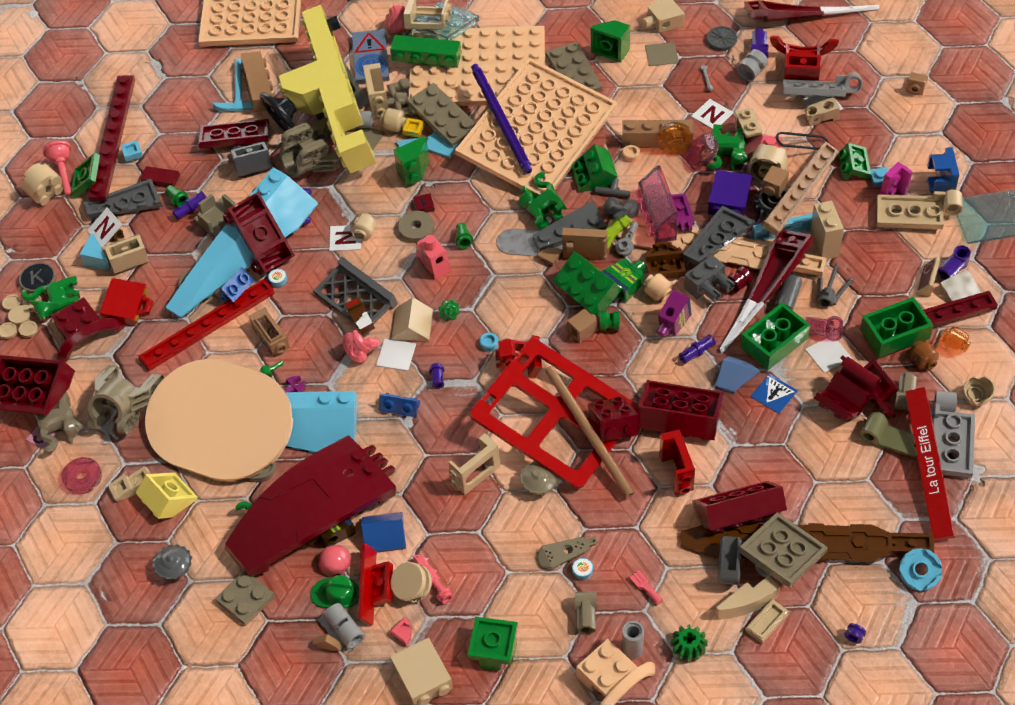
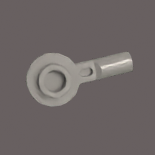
[615,221,639,256]

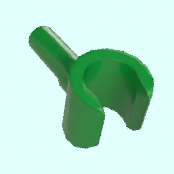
[260,360,284,378]

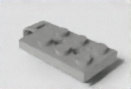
[783,72,863,99]
[933,390,975,478]

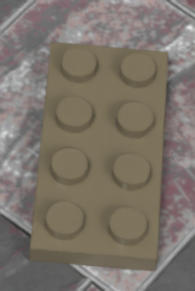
[546,42,603,93]
[407,83,476,147]

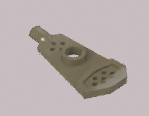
[537,536,598,570]

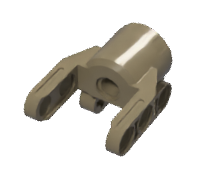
[280,118,343,177]
[88,365,164,435]

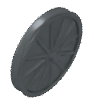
[707,26,737,50]

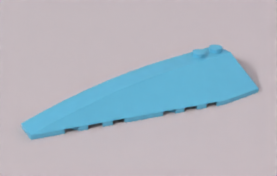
[165,167,318,318]
[286,391,358,454]

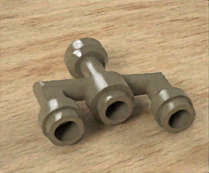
[387,78,417,116]

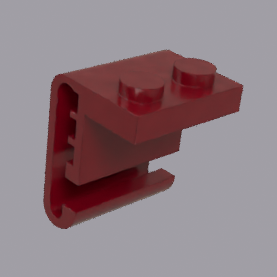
[814,357,881,421]

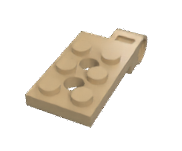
[877,190,963,229]

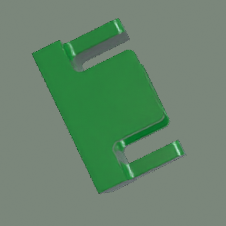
[468,616,518,671]

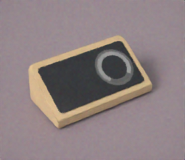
[916,257,940,297]

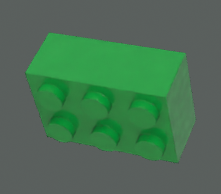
[552,251,623,317]
[860,297,933,358]
[740,302,810,370]

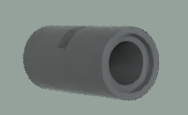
[774,275,802,310]

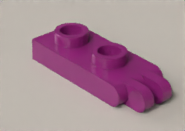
[667,193,694,232]

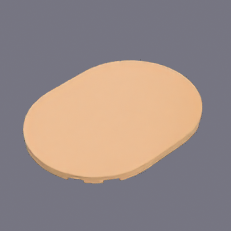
[145,359,293,482]

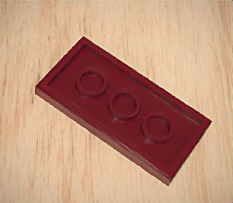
[198,119,270,149]

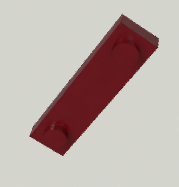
[923,291,998,328]

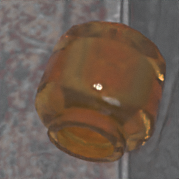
[940,326,971,355]

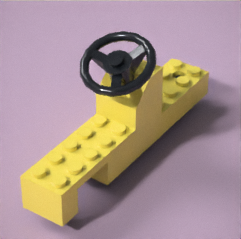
[259,5,377,173]

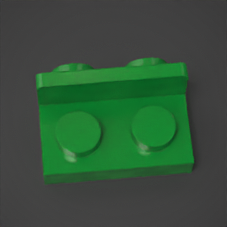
[838,142,871,180]

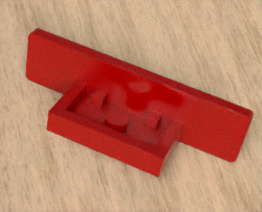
[357,543,393,626]

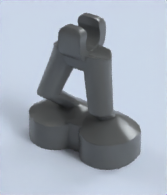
[604,197,639,219]

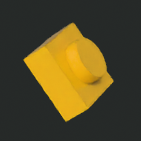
[402,118,425,138]

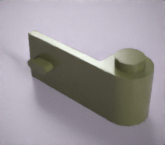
[859,412,917,459]

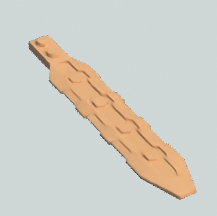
[607,217,827,277]

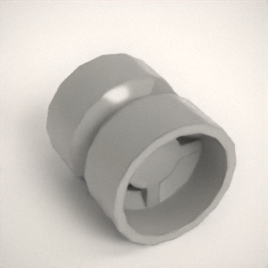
[736,49,768,82]

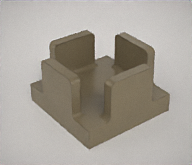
[194,194,236,238]

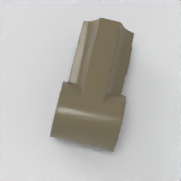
[894,372,917,411]
[575,592,597,635]

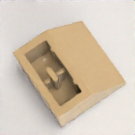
[104,234,149,274]

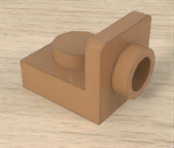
[906,72,928,95]

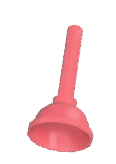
[43,141,71,196]

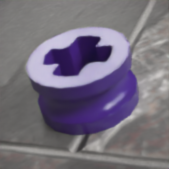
[844,623,866,644]

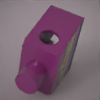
[656,289,692,338]

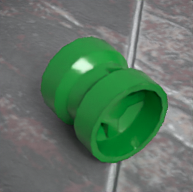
[600,311,620,331]

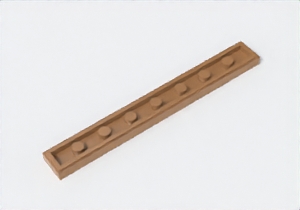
[761,141,839,237]

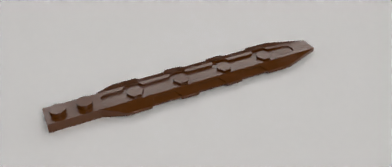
[681,523,935,562]

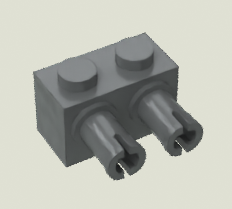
[231,142,272,176]
[684,255,735,302]

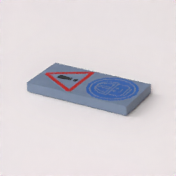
[352,29,390,84]

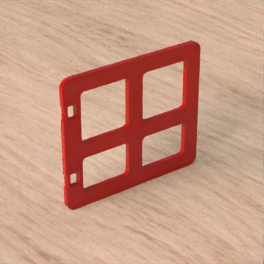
[470,339,638,489]

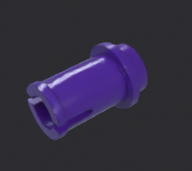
[429,363,445,389]

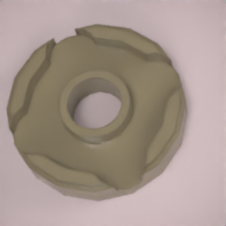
[398,211,434,243]

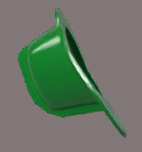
[311,575,360,608]

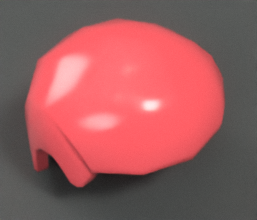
[318,545,351,577]

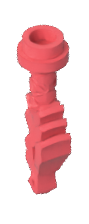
[413,555,453,604]

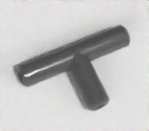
[594,178,630,198]

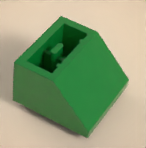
[571,144,618,193]

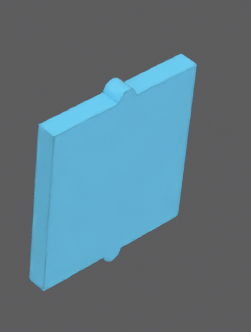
[427,131,461,159]

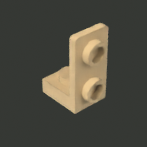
[734,108,763,138]

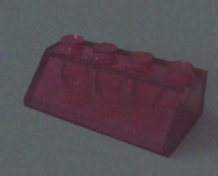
[635,165,678,243]

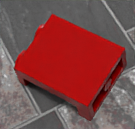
[659,429,695,495]

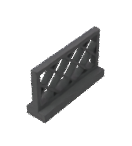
[314,257,398,325]

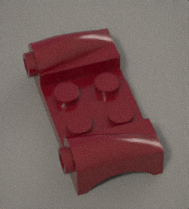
[223,192,295,275]

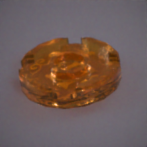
[657,122,693,155]

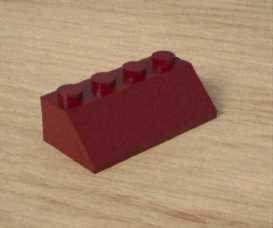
[692,481,787,532]

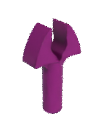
[284,376,306,393]

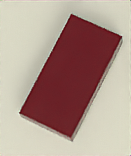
[140,166,180,187]

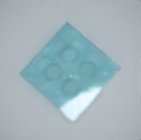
[413,1,479,40]

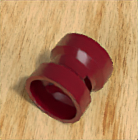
[727,267,753,292]

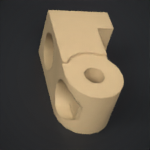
[804,97,840,125]

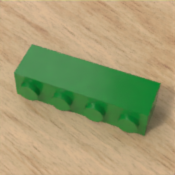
[390,35,462,68]

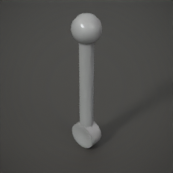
[701,65,713,92]

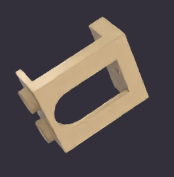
[404,0,452,29]
[363,63,388,119]
[449,433,501,495]

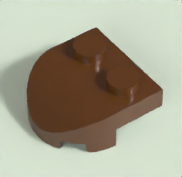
[646,241,686,279]

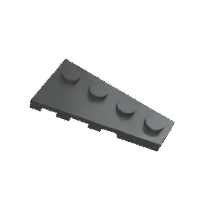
[83,179,163,219]
[533,200,607,252]
[683,206,754,265]

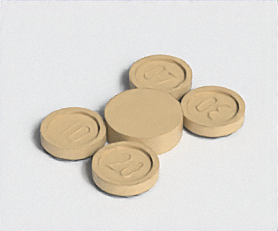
[0,293,42,339]

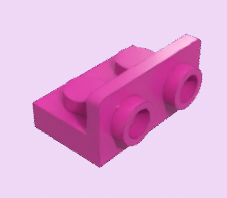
[880,162,913,195]

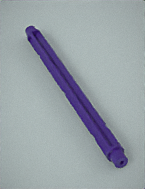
[471,64,532,174]

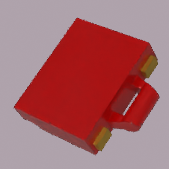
[99,278,153,326]

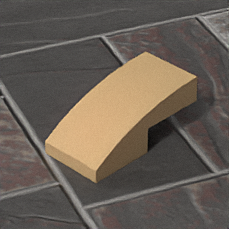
[108,466,151,501]

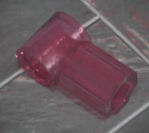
[806,316,843,341]

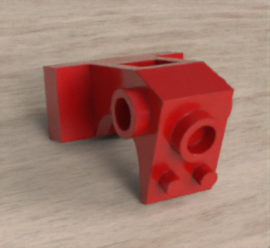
[495,335,542,378]

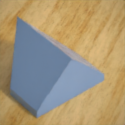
[716,356,760,393]

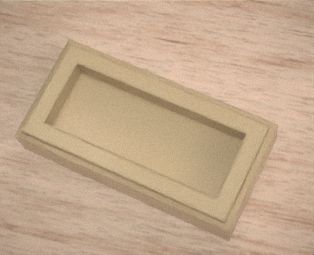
[745,599,789,644]

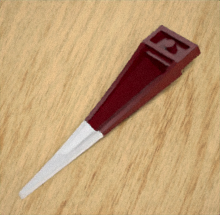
[744,0,879,22]
[720,229,814,353]

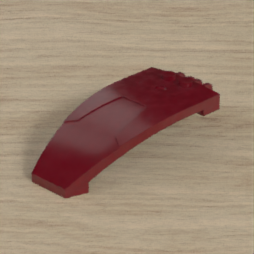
[225,435,396,576]

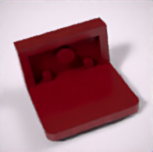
[588,396,639,442]

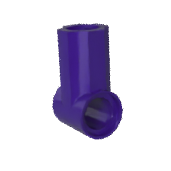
[751,28,769,59]
[937,245,971,280]

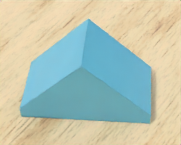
[80,234,111,270]

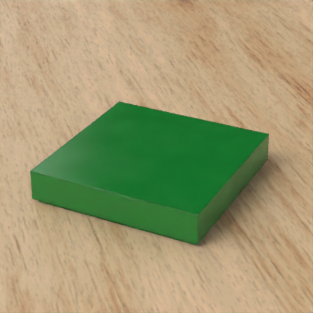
[70,153,100,198]

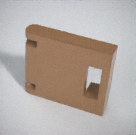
[562,228,607,260]

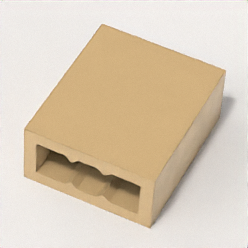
[810,201,844,259]
[390,638,453,705]

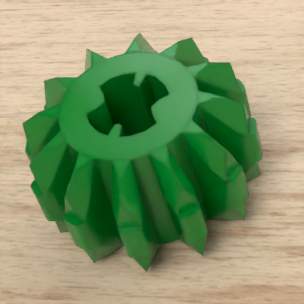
[671,624,708,662]

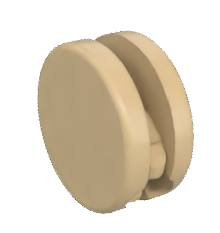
[391,562,432,603]

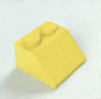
[136,472,198,519]

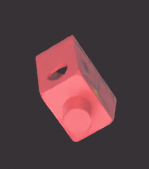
[416,235,451,280]

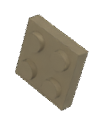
[215,571,275,626]

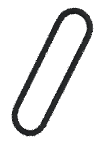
[776,132,829,150]

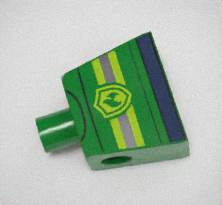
[602,259,646,303]

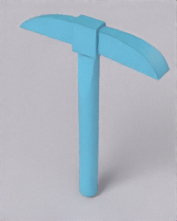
[212,58,252,112]

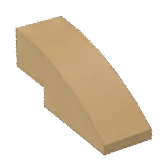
[715,575,780,620]

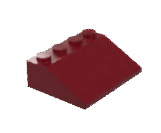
[0,355,75,415]
[637,380,724,441]

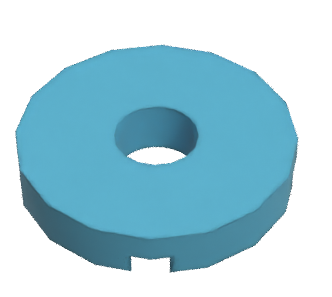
[899,549,942,591]

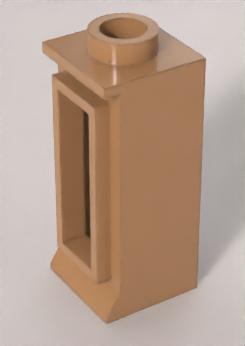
[249,307,290,357]

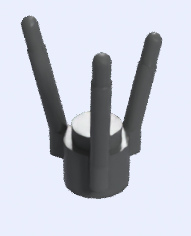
[816,263,853,307]

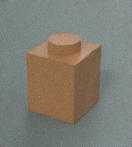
[762,165,789,198]
[567,309,598,343]

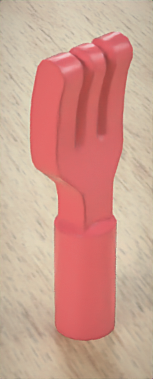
[629,570,663,605]

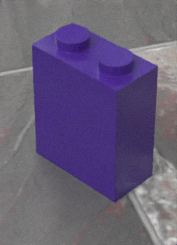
[708,170,752,216]

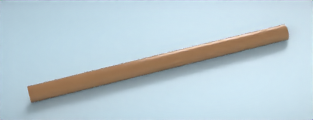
[545,366,635,498]

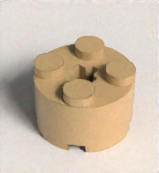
[748,144,788,185]
[20,163,63,206]

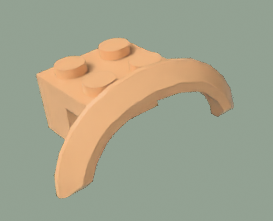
[576,639,656,705]

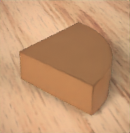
[537,247,563,266]
[312,634,343,651]

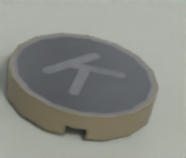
[19,262,57,294]

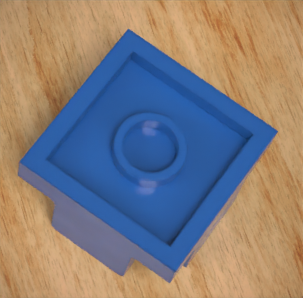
[927,147,960,193]

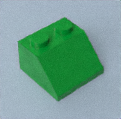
[590,20,630,63]
[393,136,430,187]

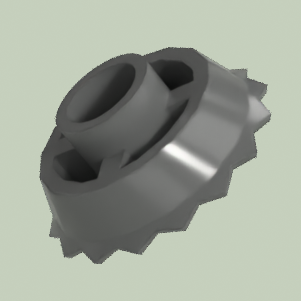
[152,544,192,580]

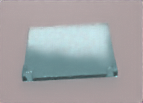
[956,189,1015,244]

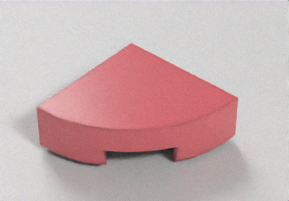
[390,617,412,647]

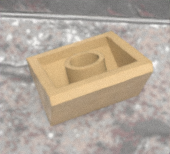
[392,297,433,342]

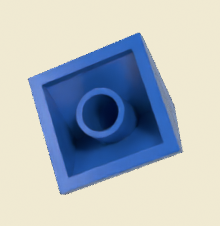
[361,512,406,553]

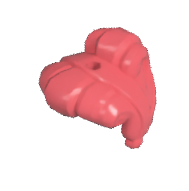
[385,4,411,33]
[342,330,380,363]

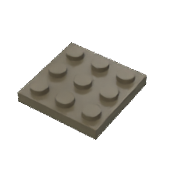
[738,512,828,588]

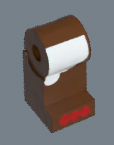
[344,296,375,335]

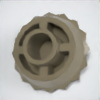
[519,461,559,495]

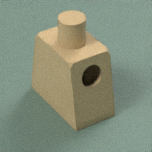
[642,0,685,32]

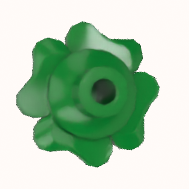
[438,299,460,321]

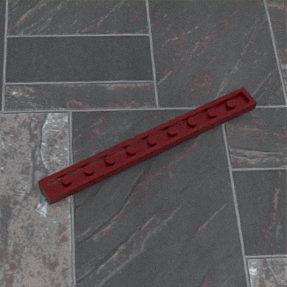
[88,75,135,202]

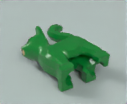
[707,124,748,171]
[517,172,567,230]
[21,276,80,320]

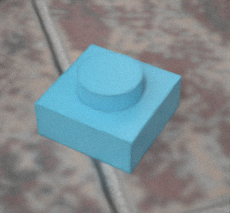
[121,140,143,162]
[870,167,889,188]

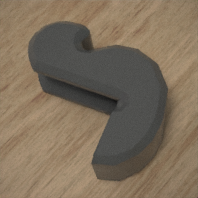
[718,536,742,585]

